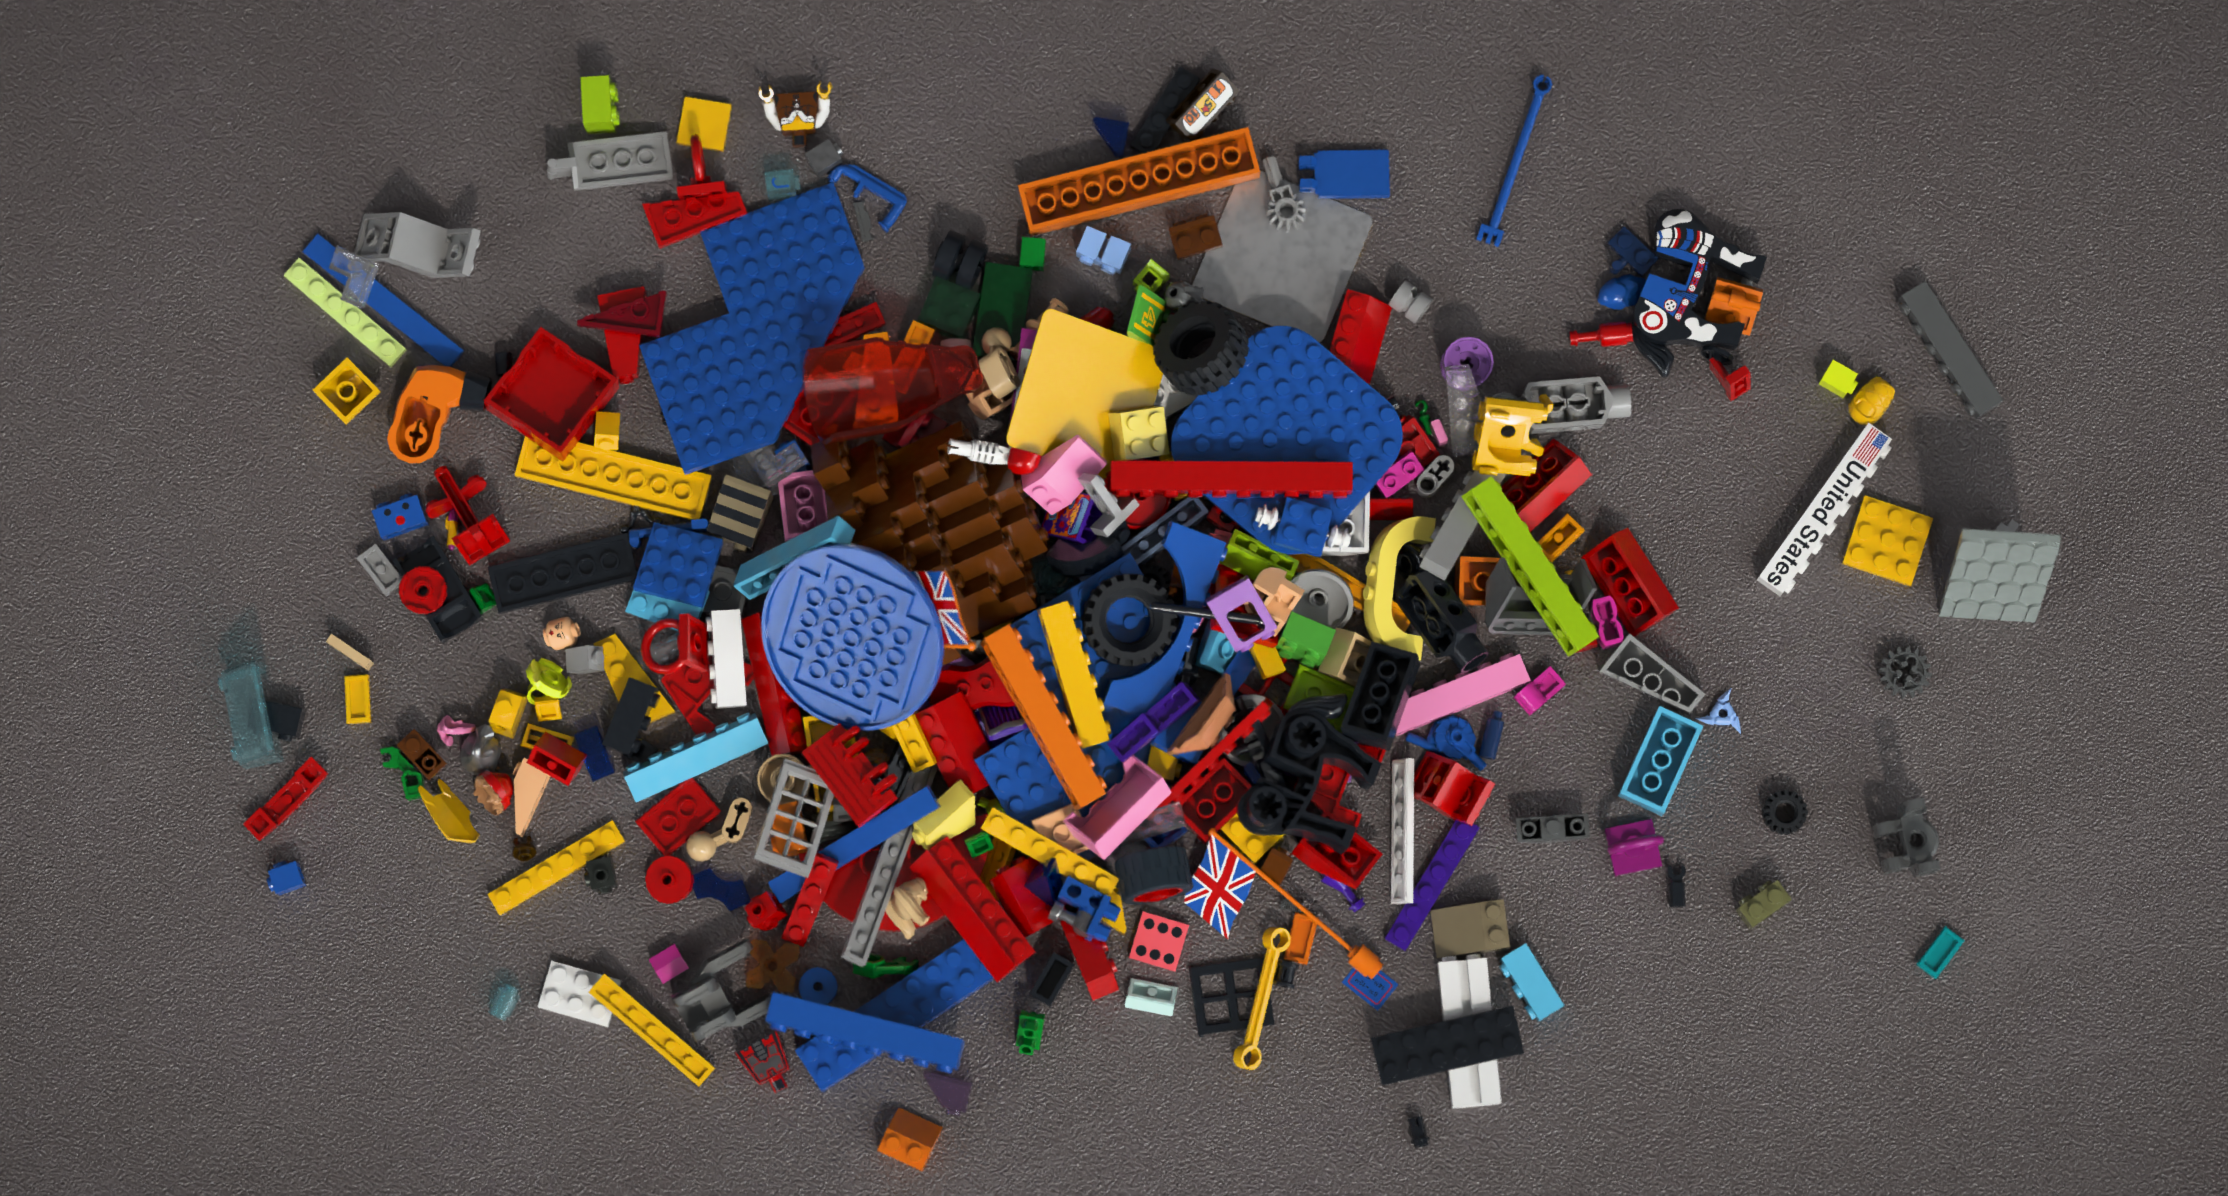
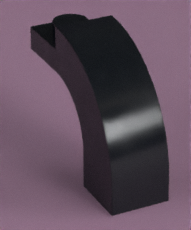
[1046,520,1131,576]

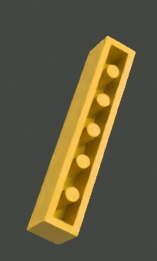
[1037,601,1111,749]

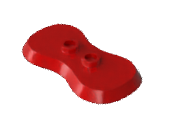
[928,657,1015,711]

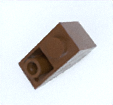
[397,729,447,781]
[1258,847,1294,886]

